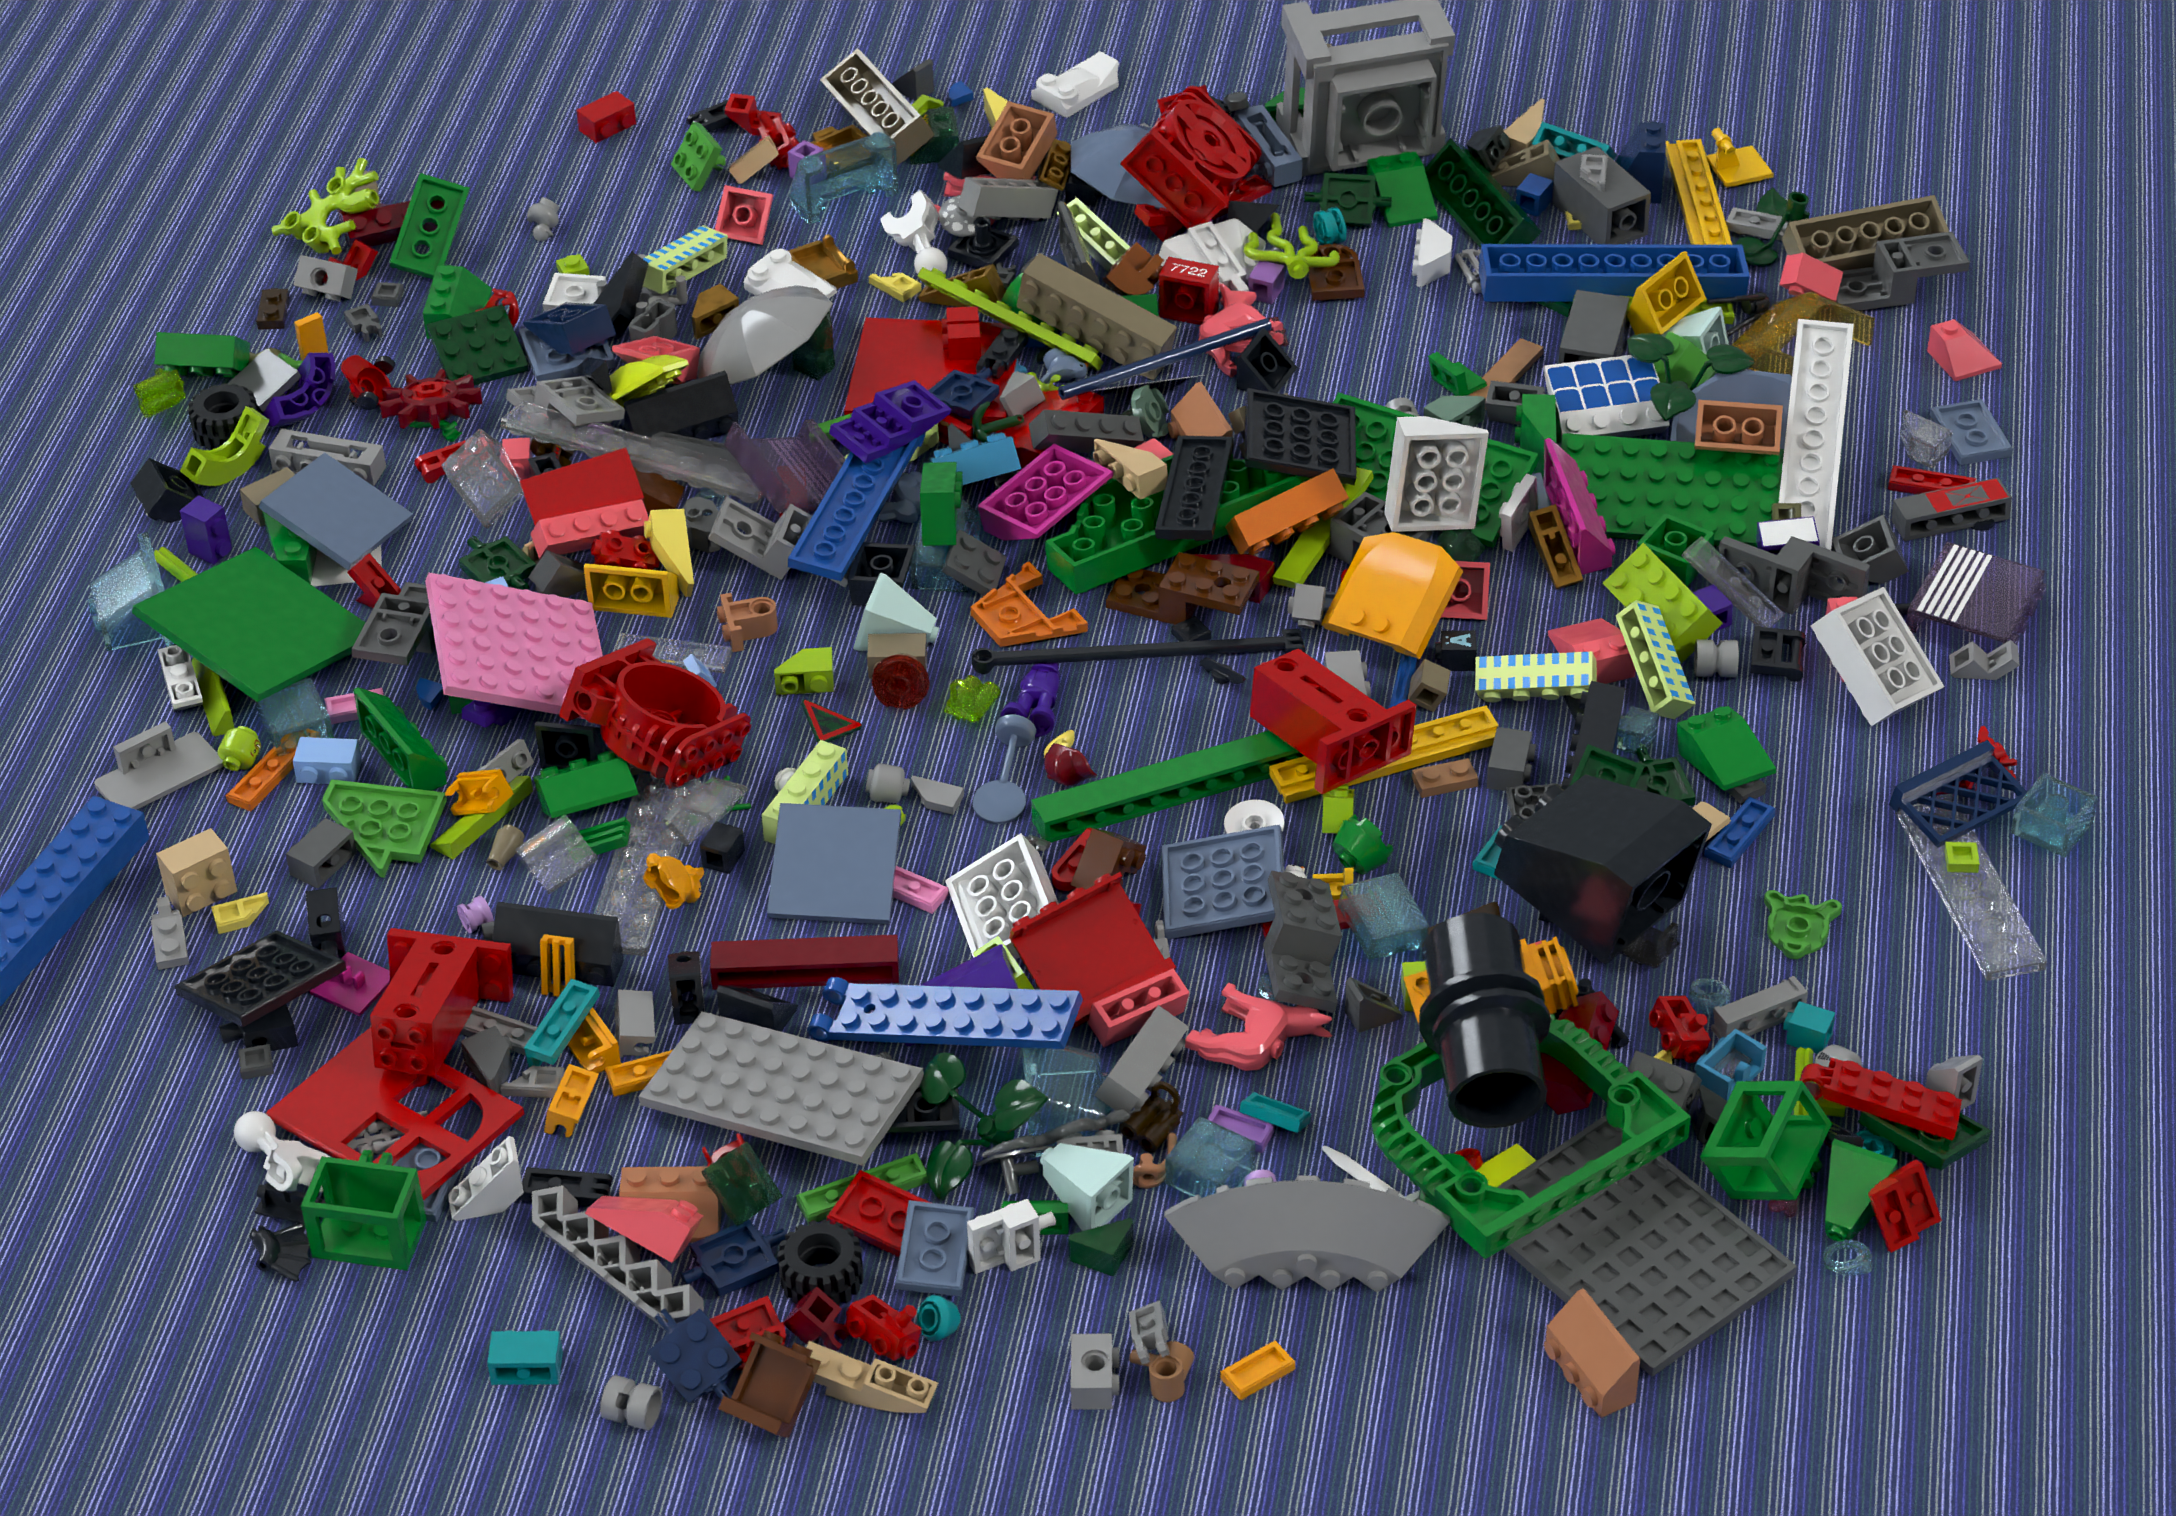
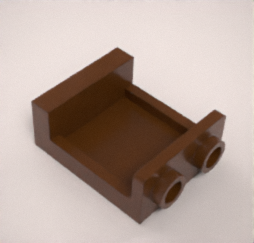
[718,1330,821,1438]

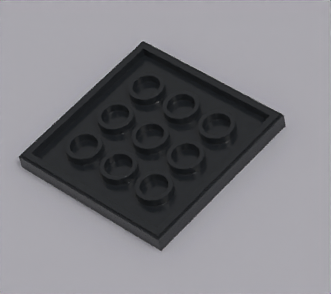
[1245,388,1357,485]
[175,930,347,1027]

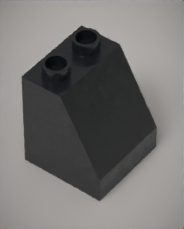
[1494,774,1712,965]

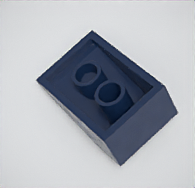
[523,302,616,357]

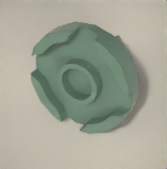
[1121,384,1170,439]

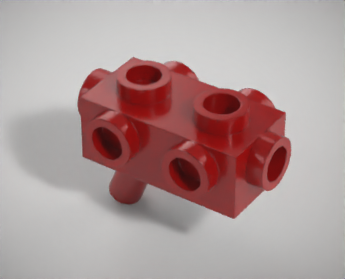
[757,110,799,170]
[591,530,660,570]
[1649,996,1711,1063]
[845,1294,922,1361]

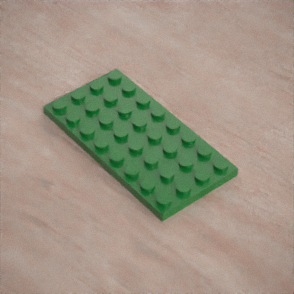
[1333,392,1539,548]
[1561,433,1784,548]

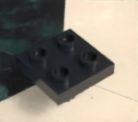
[947,217,1019,269]

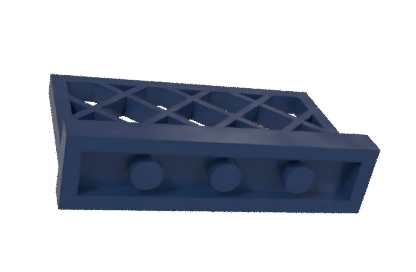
[1889,740,2031,848]

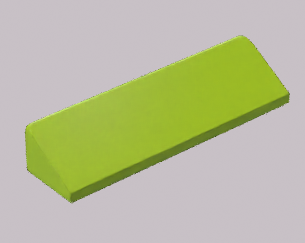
[191,657,234,736]
[430,776,533,860]

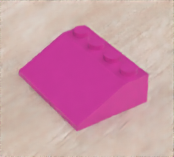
[1544,438,1616,575]
[977,444,1114,541]

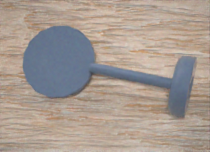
[973,714,1036,824]

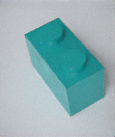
[487,1330,563,1385]

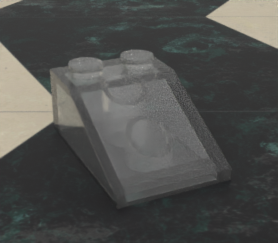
[441,429,523,529]

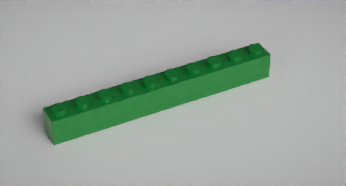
[1031,730,1305,843]

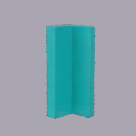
[524,979,600,1068]

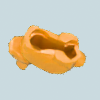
[643,853,704,909]

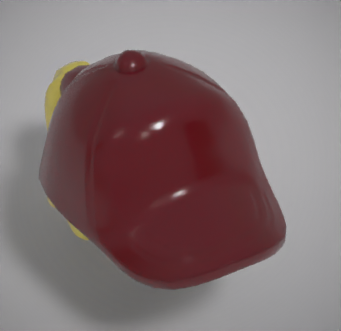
[1043,730,1097,786]

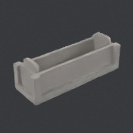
[1711,976,1808,1039]

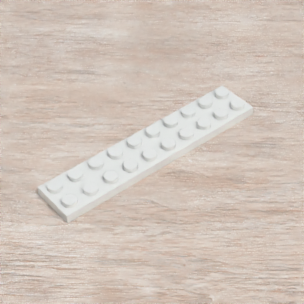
[1778,319,1854,550]

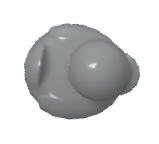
[527,198,559,241]

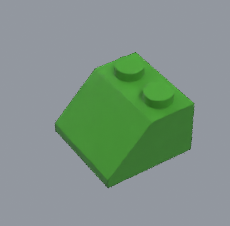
[1654,331,1717,388]

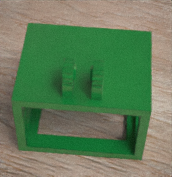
[1700,1081,1832,1200]
[301,1150,427,1271]

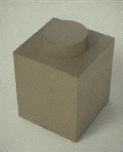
[1408,659,1450,712]

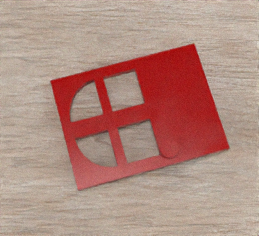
[266,1027,524,1201]

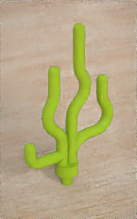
[1243,213,1340,279]

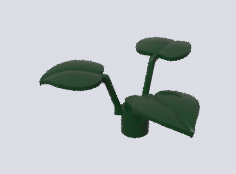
[1735,188,1810,266]
[1627,333,1755,421]
[920,1053,1048,1201]

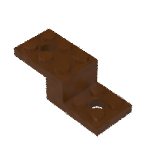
[1106,552,1259,625]

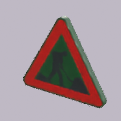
[801,699,862,743]

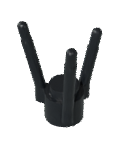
[1706,292,1770,337]

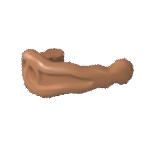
[1133,1133,1177,1189]

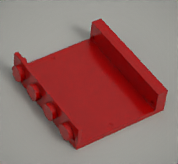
[1009,872,1176,1029]

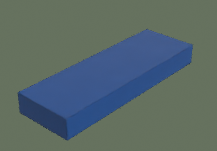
[1704,797,1776,868]

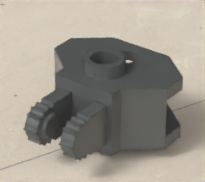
[682,496,721,553]

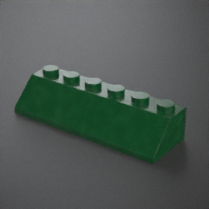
[1424,138,1542,248]

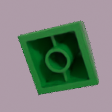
[1825,1139,1898,1242]

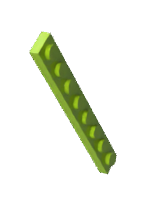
[917,267,1104,371]

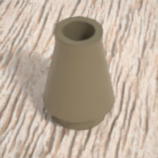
[486,825,525,870]

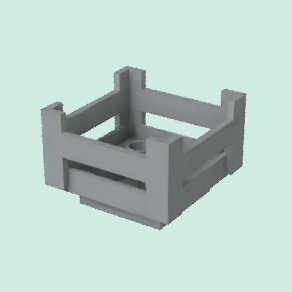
[1276,0,1455,176]

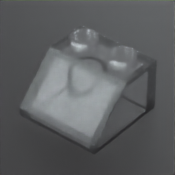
[662,777,748,847]

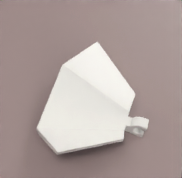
[1155,218,1266,292]

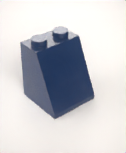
[1615,121,1666,204]

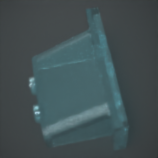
[87,532,176,651]
[1022,1045,1111,1158]

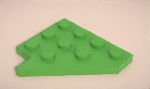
[322,779,447,878]

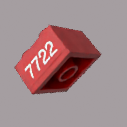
[1159,257,1219,325]

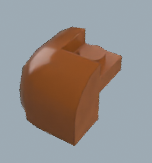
[1101,242,1165,296]

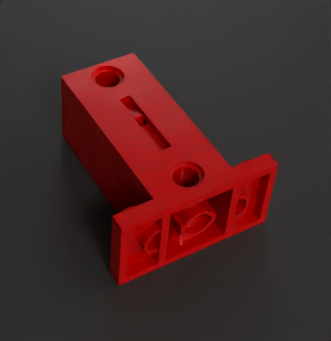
[1250,648,1417,794]
[370,928,514,1076]

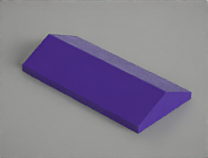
[905,944,1019,1047]

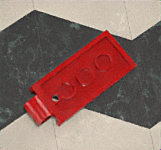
[1800,1057,1962,1141]

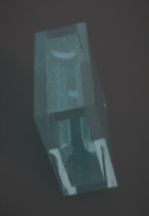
[256,678,334,756]
[1338,873,1429,960]

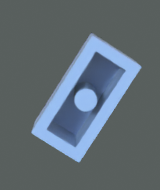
[293,737,362,784]

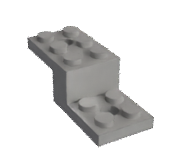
[506,376,625,434]
[708,496,855,587]

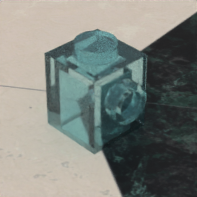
[1617,706,1659,755]

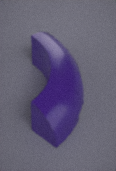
[262,353,336,426]

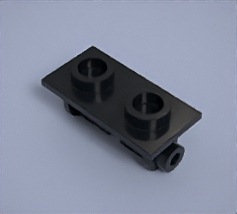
[255,1183,326,1225]

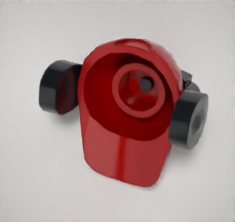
[341,355,395,410]

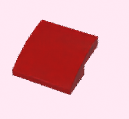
[1868,1160,1942,1253]

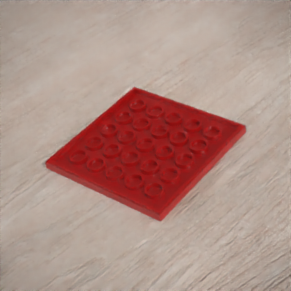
[844,317,1018,424]

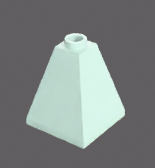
[1662,307,1729,355]
[853,573,940,651]
[1040,1143,1134,1231]

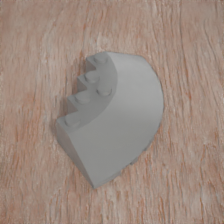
[1164,1175,1450,1292]

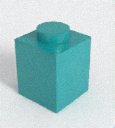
[1783,1001,1836,1054]

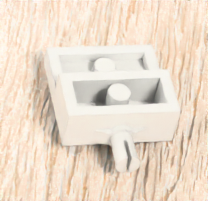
[967,1199,1056,1274]

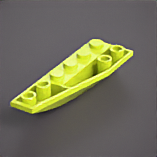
[607,355,689,408]

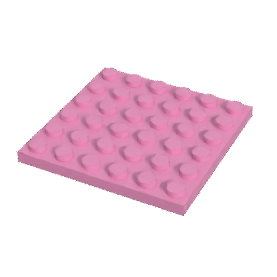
[425,572,603,719]

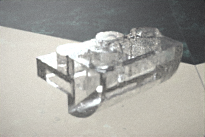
[514,815,598,895]

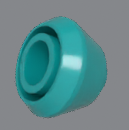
[917,1295,960,1342]

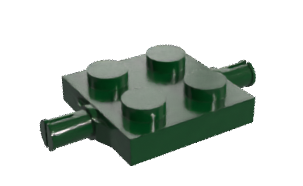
[1304,172,1392,228]
[459,536,537,590]
[1635,746,1696,806]

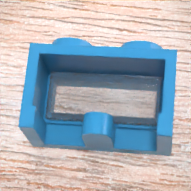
[1695,1028,1767,1101]

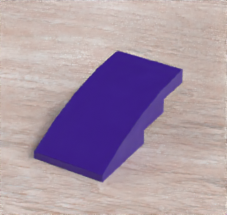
[829,380,951,463]

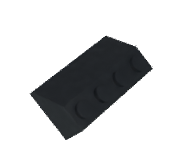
[624,371,738,461]
[492,902,624,987]

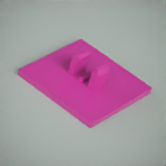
[310,952,390,1016]

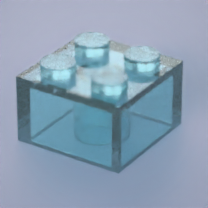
[2010,773,2098,857]
[1165,1116,1255,1198]

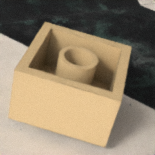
[156,828,237,917]

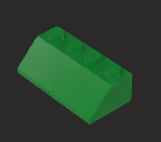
[353,687,448,791]

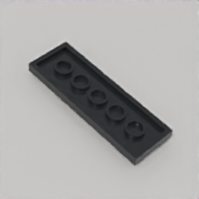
[1155,436,1234,541]

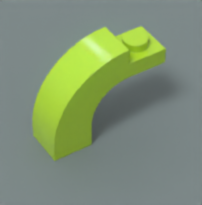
[180,406,269,486]

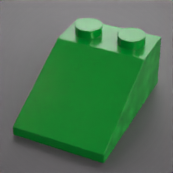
[1367,151,1438,228]
[1514,394,1556,482]
[1677,706,1776,791]

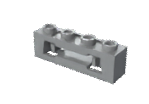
[269,429,386,486]

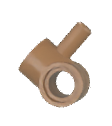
[1129,1341,1194,1402]

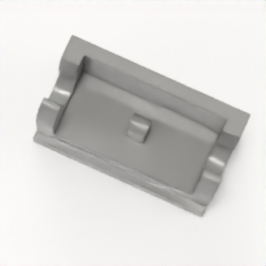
[614,990,655,1057]

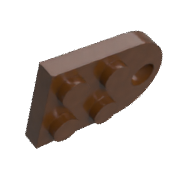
[1307,244,1365,301]

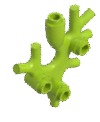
[271,158,379,255]

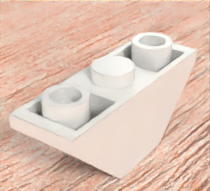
[1412,219,1453,287]
[158,645,203,712]
[448,1136,524,1221]

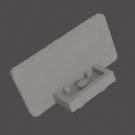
[94,721,223,810]

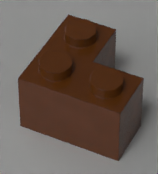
[1071,828,1147,889]

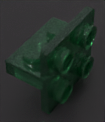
[1436,515,1486,562]
[702,1141,783,1226]

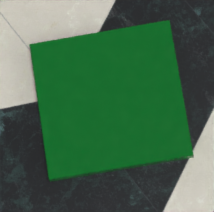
[132,547,366,702]

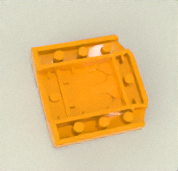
[1321,532,1463,659]

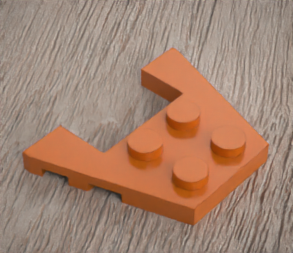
[970,561,1088,647]

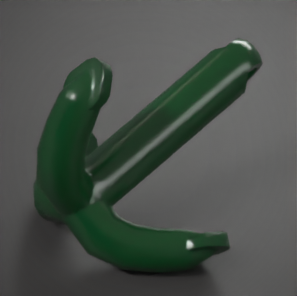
[972,401,1024,443]

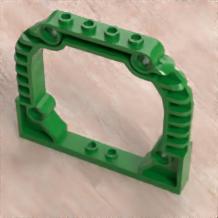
[1371,1014,1691,1259]

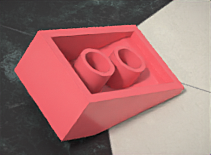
[612,336,700,385]
[1548,618,1636,684]
[585,1196,703,1263]

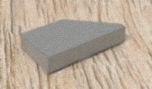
[1580,154,1608,191]
[911,776,964,815]
[500,1066,565,1098]

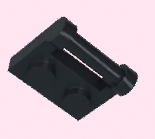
[1750,626,1806,682]

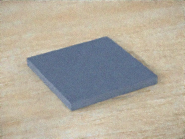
[258,452,413,570]
[767,803,901,925]
[1162,824,1285,939]

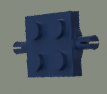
[928,367,999,420]
[680,1219,786,1297]
[647,1308,744,1406]

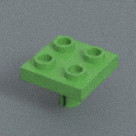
[671,122,726,192]

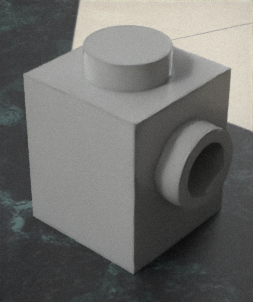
[1287,583,1326,629]

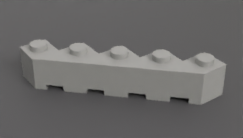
[532,1186,704,1329]

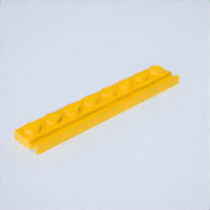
[1665,139,1732,245]
[1269,705,1499,804]

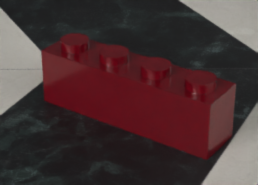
[337,200,444,250]
[1540,991,1619,1115]

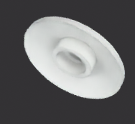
[1224,799,1284,834]

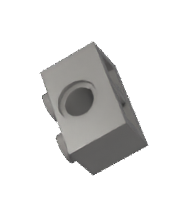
[293,255,358,302]
[1071,1334,1119,1409]

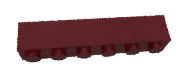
[710,934,899,990]

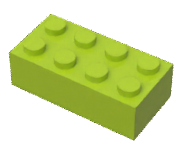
[1603,543,1723,664]

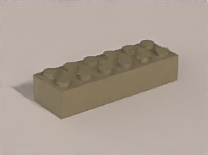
[820,48,935,167]
[1782,195,1950,271]
[1017,253,1177,381]

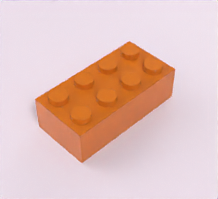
[1225,468,1349,556]

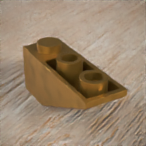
[1038,139,1071,191]

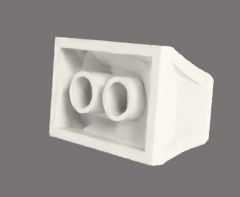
[1031,51,1119,118]
[743,249,837,299]

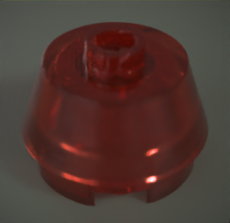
[872,653,930,710]

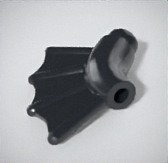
[250,1223,311,1282]

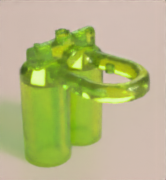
[133,368,186,418]
[944,675,1001,723]

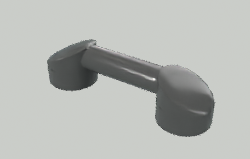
[1223,92,1249,112]

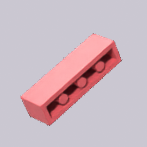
[531,499,649,559]

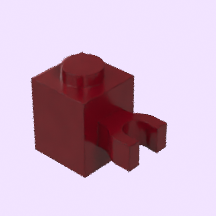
[783,1287,850,1351]

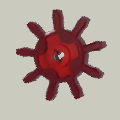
[379,369,483,429]

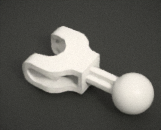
[881,190,947,274]
[234,1111,330,1192]

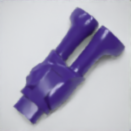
[1000,663,1060,737]

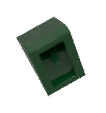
[1068,1218,1133,1277]

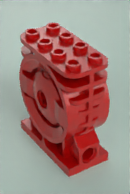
[1120,86,1262,228]
[559,638,751,789]

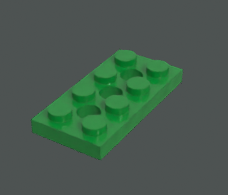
[389,173,470,279]

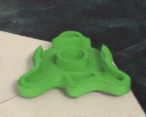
[1764,890,1842,959]

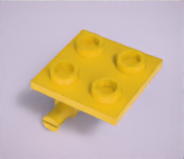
[1706,128,1774,187]

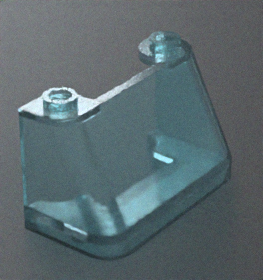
[789,132,899,225]

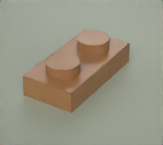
[1412,758,1478,798]

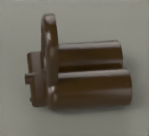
[1119,1081,1184,1153]

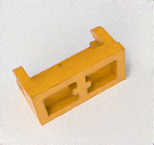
[445,769,514,816]
[567,1007,621,1073]
[544,1064,599,1138]

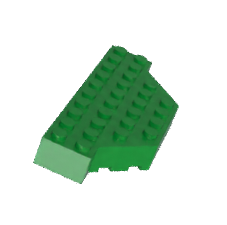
[1045,454,1312,595]

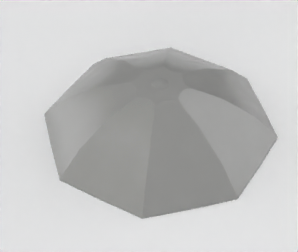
[697,285,833,385]

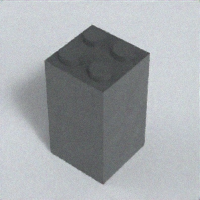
[1552,146,1651,244]
[1559,290,1630,364]

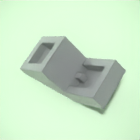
[1949,640,2020,680]

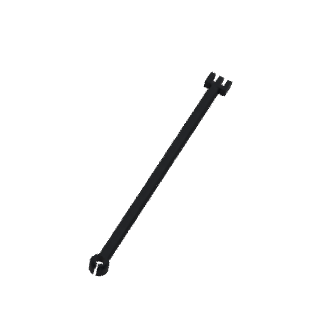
[972,629,1306,674]

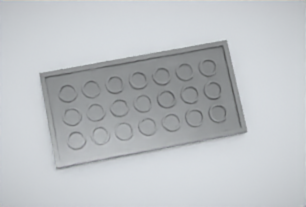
[638,1011,924,1166]

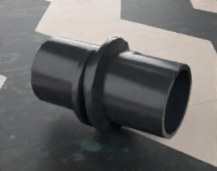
[1418,913,1551,1128]

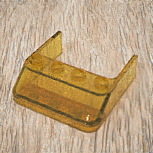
[1732,292,1875,376]

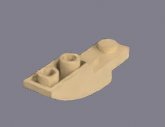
[806,1341,938,1413]

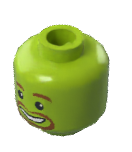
[217,726,261,771]

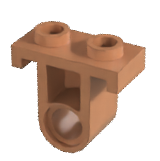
[716,593,778,652]

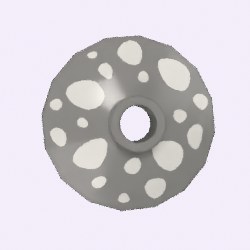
[939,195,990,237]

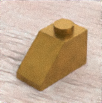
[692,283,739,339]

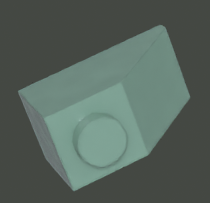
[1423,395,1485,427]

